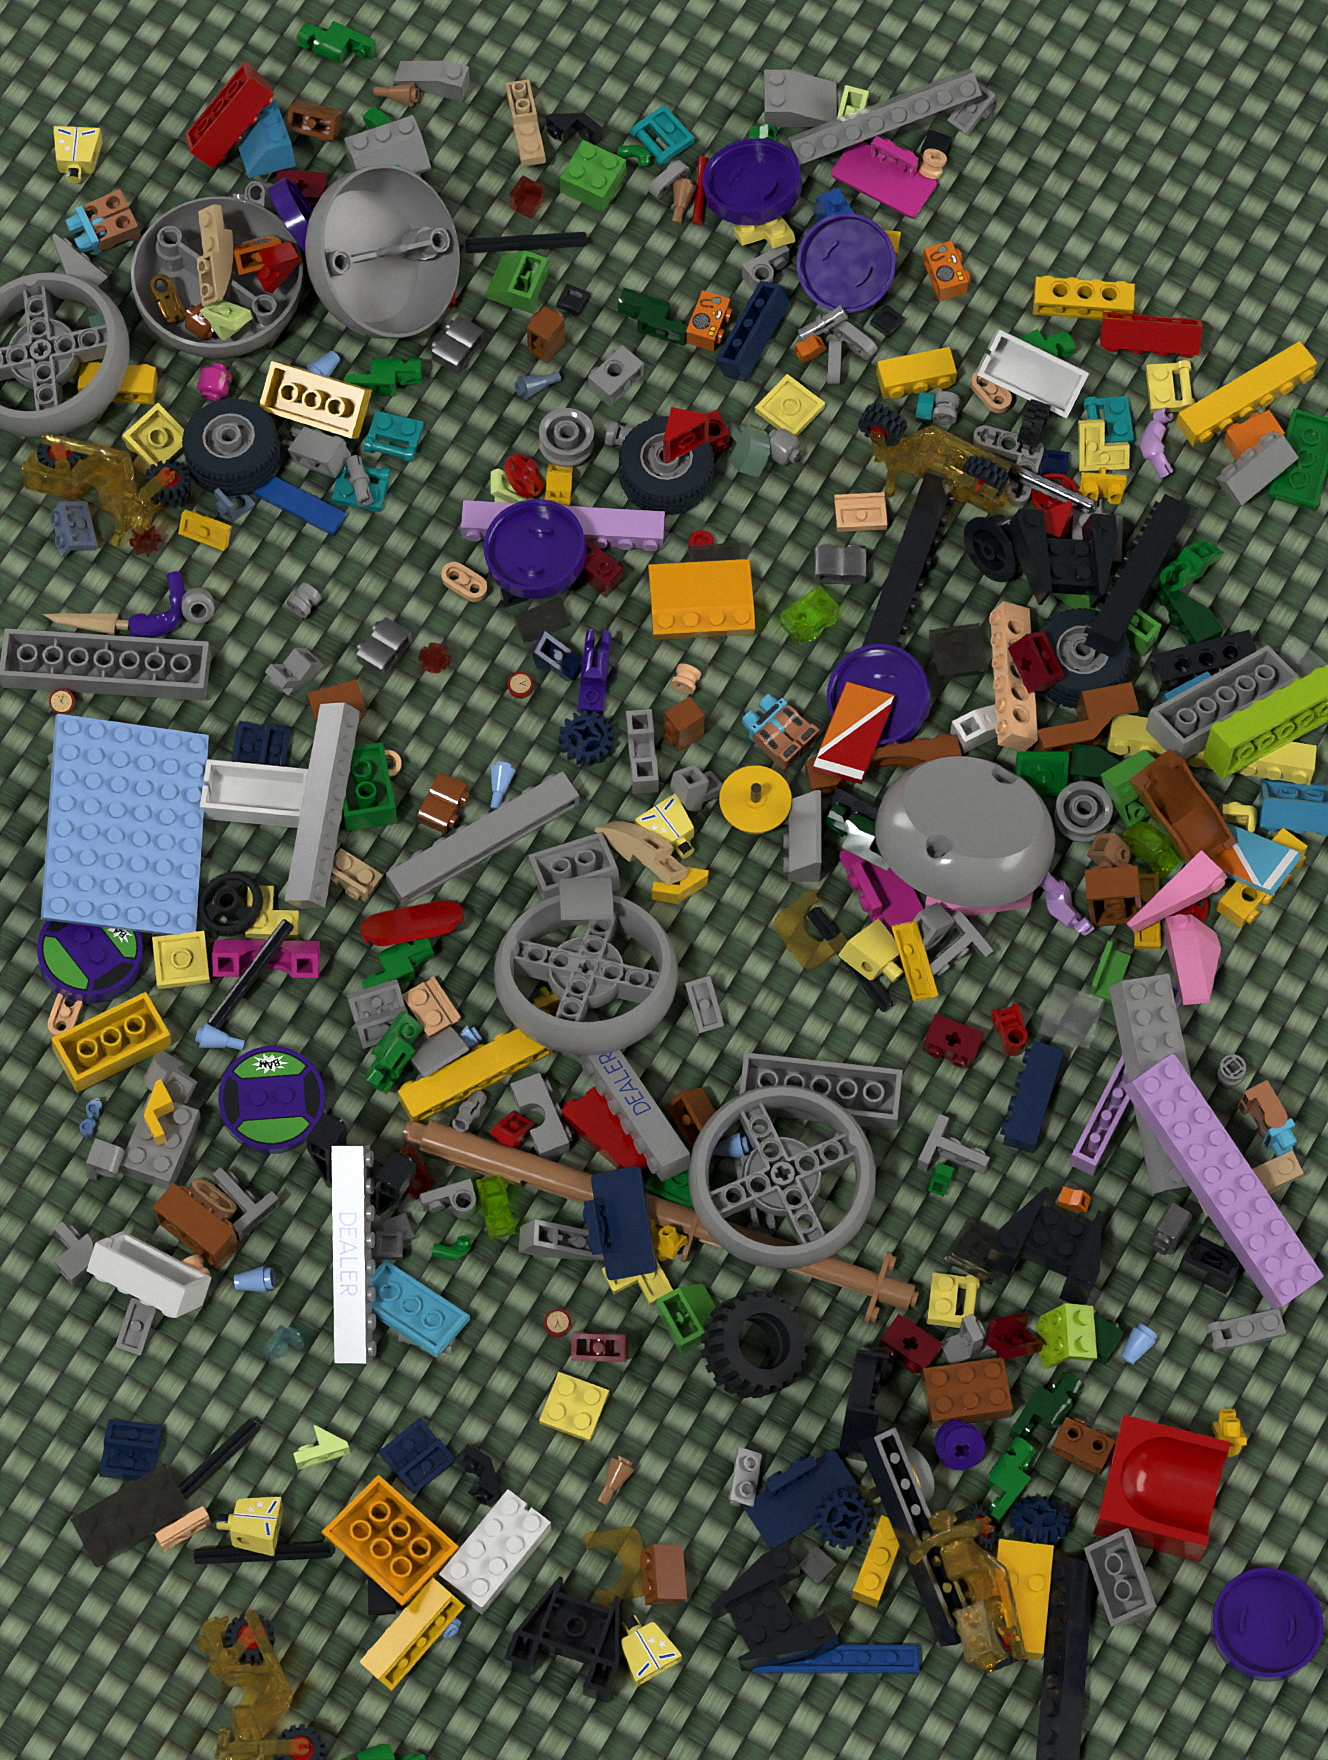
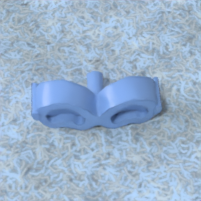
[79,1097,103,1139]

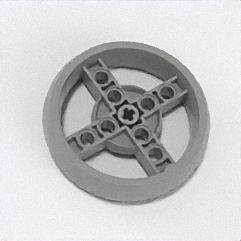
[0,272,130,438]
[494,895,678,1056]
[688,1085,876,1269]

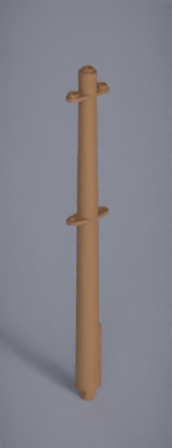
[402,1120,919,1324]

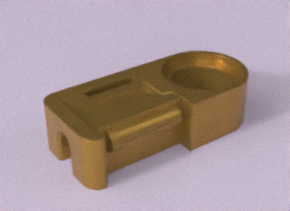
[148,274,186,326]

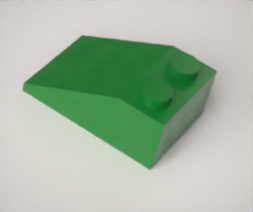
[342,742,397,832]

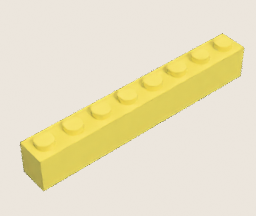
[1106,714,1317,785]

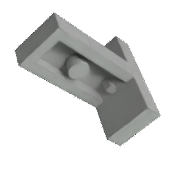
[929,911,994,976]
[917,1114,990,1175]
[213,1167,281,1241]
[940,1314,993,1365]

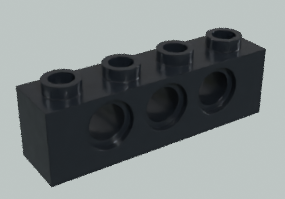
[1150,630,1257,692]

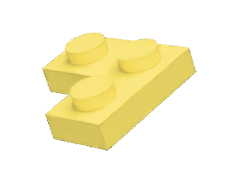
[733,216,795,249]
[1078,419,1130,471]
[245,885,299,939]
[601,1259,673,1306]

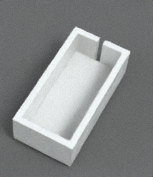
[975,328,1089,419]
[200,759,308,828]
[86,1231,212,1318]
[439,1489,551,1615]

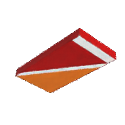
[813,681,895,785]

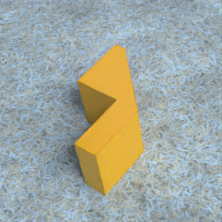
[545,463,573,506]
[652,866,709,904]
[143,1079,175,1146]

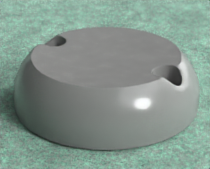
[305,164,460,339]
[131,196,304,358]
[875,756,1055,907]

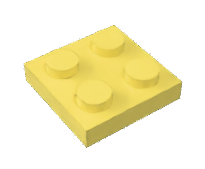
[755,374,825,437]
[152,931,210,989]
[539,1372,609,1442]

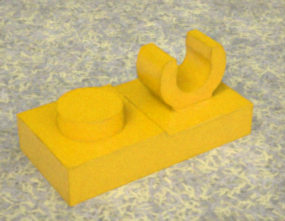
[178,509,232,551]

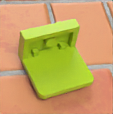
[1037,1303,1097,1369]

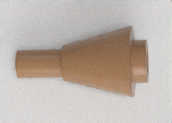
[373,83,419,107]
[672,178,697,225]
[597,1455,635,1506]

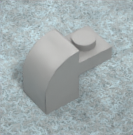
[265,648,323,696]
[670,764,723,811]
[143,1051,197,1105]
[54,1221,94,1288]

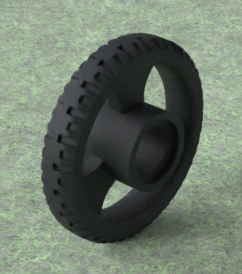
[198,871,263,937]

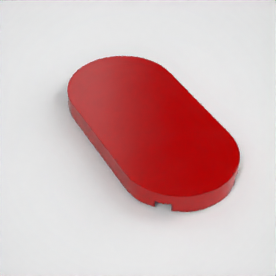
[360,901,464,946]

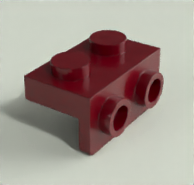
[984,1312,1044,1359]

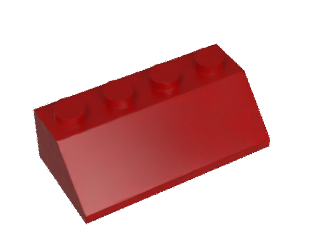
[185,61,274,169]

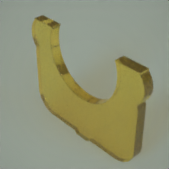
[774,890,848,970]
[584,1527,644,1607]

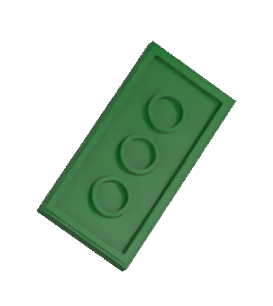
[1267,408,1328,511]

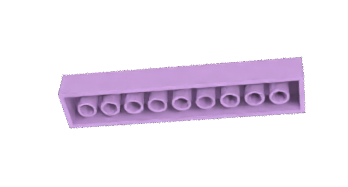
[1122,1053,1324,1309]

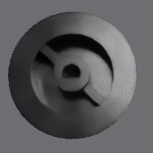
[964,514,1020,582]

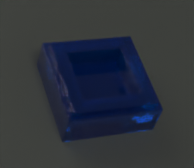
[1041,449,1069,476]

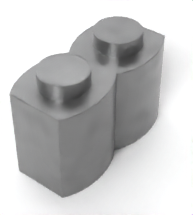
[431,315,484,374]
[814,544,866,585]
[356,617,412,678]
[1150,1203,1192,1255]

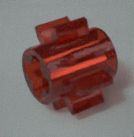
[129,524,162,557]
[418,642,451,673]

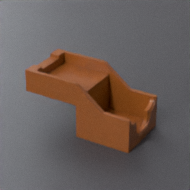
[1033,682,1139,761]
[1129,749,1236,865]

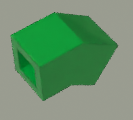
[362,106,393,129]
[749,124,777,142]
[928,1162,954,1197]

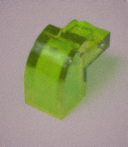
[1121,821,1180,879]
[476,1174,516,1240]

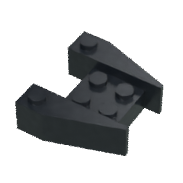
[1010,508,1118,608]
[307,1113,416,1216]
[985,1187,1102,1305]
[838,1346,893,1462]
[710,1542,839,1671]
[504,1576,619,1704]

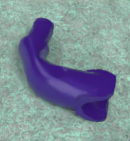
[128,571,187,638]

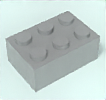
[120,1093,202,1190]

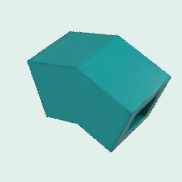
[915,392,935,423]

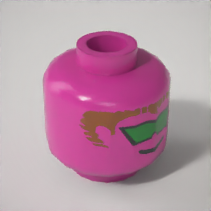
[197,363,232,401]

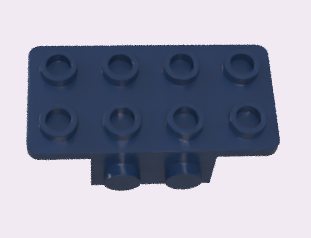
[583,1166,657,1280]
[744,1450,861,1549]

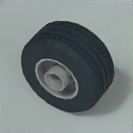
[182,398,281,496]
[619,416,714,516]
[1039,608,1131,709]

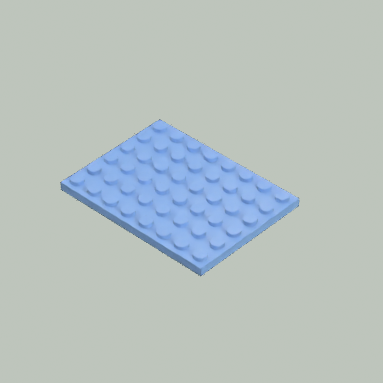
[41,714,209,935]

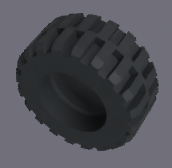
[700,1291,809,1399]

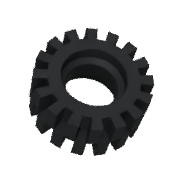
[1017,399,1051,448]

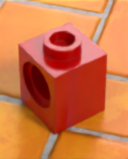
[707,410,730,453]

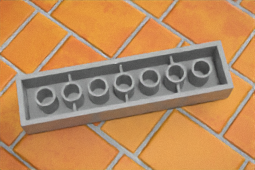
[0,628,211,701]
[1108,974,1191,1194]

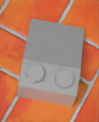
[764,70,837,127]

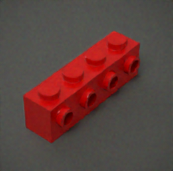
[1099,312,1203,358]

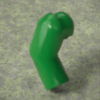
[618,145,652,166]
[432,1235,471,1261]

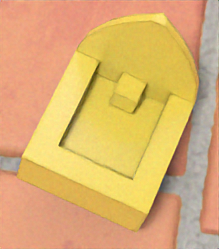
[1220,802,1257,833]

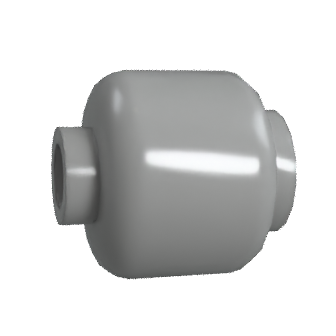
[768,428,802,466]
[181,587,215,624]

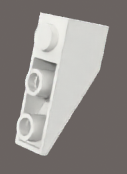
[950,704,997,754]

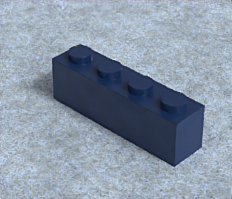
[716,280,790,382]
[1000,1041,1064,1153]

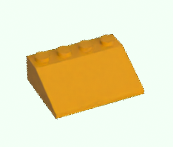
[648,559,755,640]
[321,1475,459,1606]

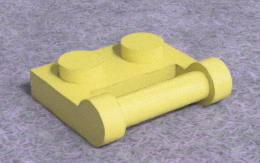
[1145,360,1195,413]
[927,1273,980,1328]

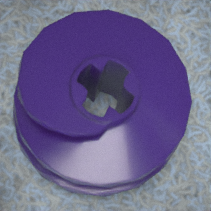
[934,1420,985,1470]

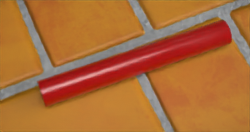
[692,156,708,225]

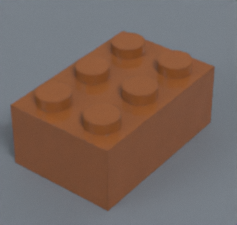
[1085,864,1142,927]
[152,1183,239,1271]
[921,1357,1013,1429]

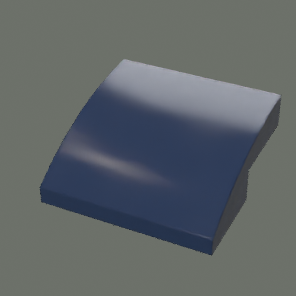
[231,721,291,767]
[377,1418,455,1494]
[99,1419,163,1483]

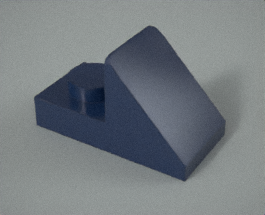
[532,631,582,681]

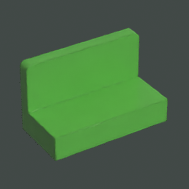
[1089,940,1131,1004]

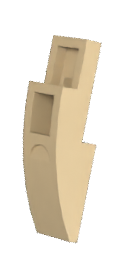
[505,79,546,167]
[196,204,233,307]
[595,821,688,885]
[1198,1150,1304,1218]

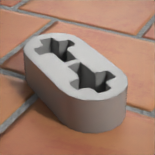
[648,160,690,200]
[834,320,877,360]
[827,340,842,385]

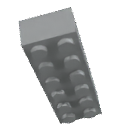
[1146,645,1299,760]
[739,1052,902,1130]

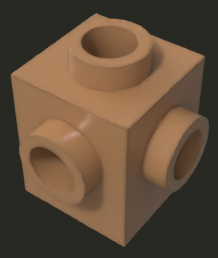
[1087,833,1134,868]

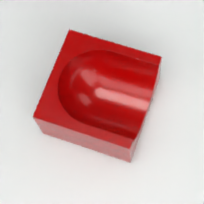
[1093,1414,1231,1562]

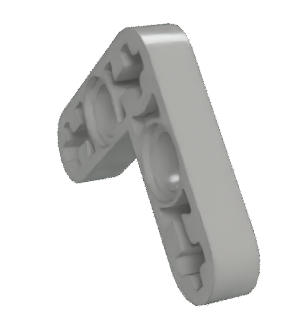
[973,425,1044,507]

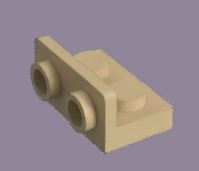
[329,848,384,903]

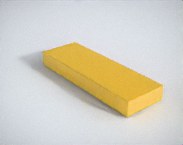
[1134,874,1161,949]
[891,920,938,1001]

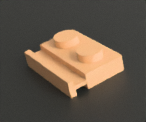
[834,492,887,532]
[402,976,461,1039]
[155,1506,212,1552]

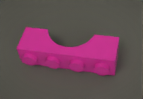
[212,940,320,978]

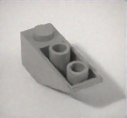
[52,234,110,308]

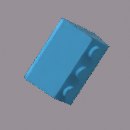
[237,99,296,178]
[1259,779,1328,836]

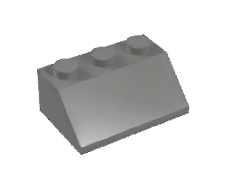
[344,115,431,175]
[783,790,821,882]
[528,832,621,901]
[1084,1528,1156,1626]

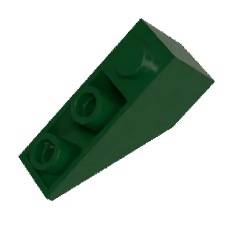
[1155,581,1223,646]
[1068,744,1121,787]

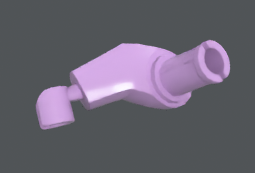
[1140,407,1174,479]
[1040,872,1094,936]

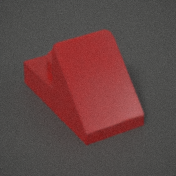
[256,241,302,294]
[490,1110,536,1149]

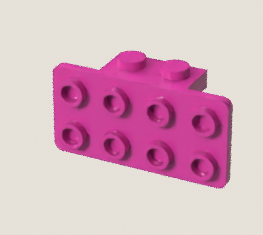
[831,136,937,219]
[839,842,923,938]

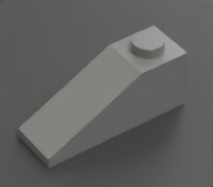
[393,61,470,102]
[519,1219,604,1261]

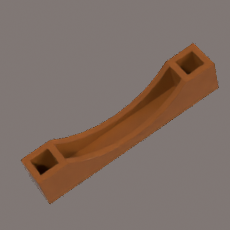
[805,734,962,797]

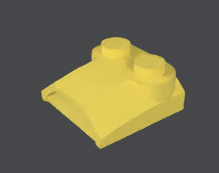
[121,403,184,466]

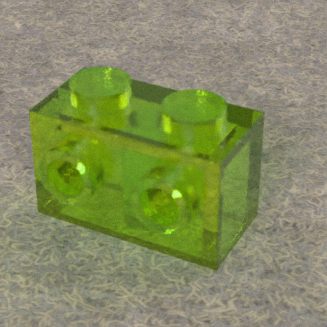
[780,585,839,645]

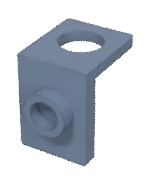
[214,488,255,523]

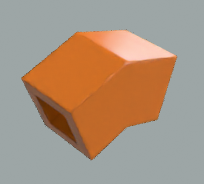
[795,334,827,364]
[1057,1186,1091,1212]

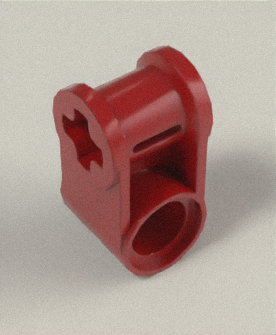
[991,1002,1028,1056]

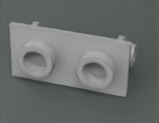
[728,1447,762,1507]

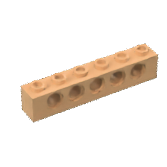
[989,601,1038,752]

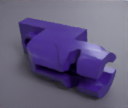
[577,629,611,715]

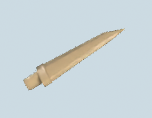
[43,613,130,635]

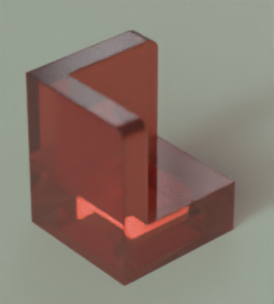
[510,175,544,219]

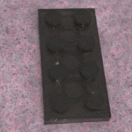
[70,1463,192,1568]

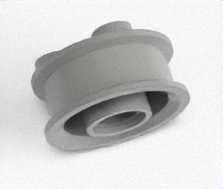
[539,408,594,467]
[1054,781,1113,843]

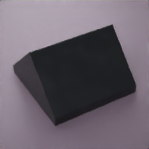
[821,783,881,824]
[1177,1234,1241,1294]

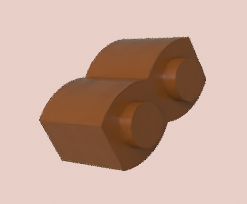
[417,772,470,834]

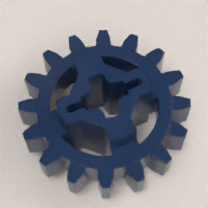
[558,710,614,766]
[813,1489,874,1550]
[1010,1496,1070,1545]

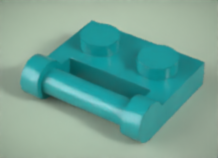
[630,105,694,167]
[1083,396,1134,445]
[363,410,424,463]
[332,464,390,512]

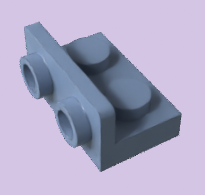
[50,501,98,557]

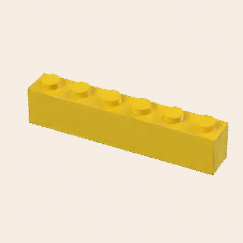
[1176,341,1317,447]
[398,1028,553,1123]

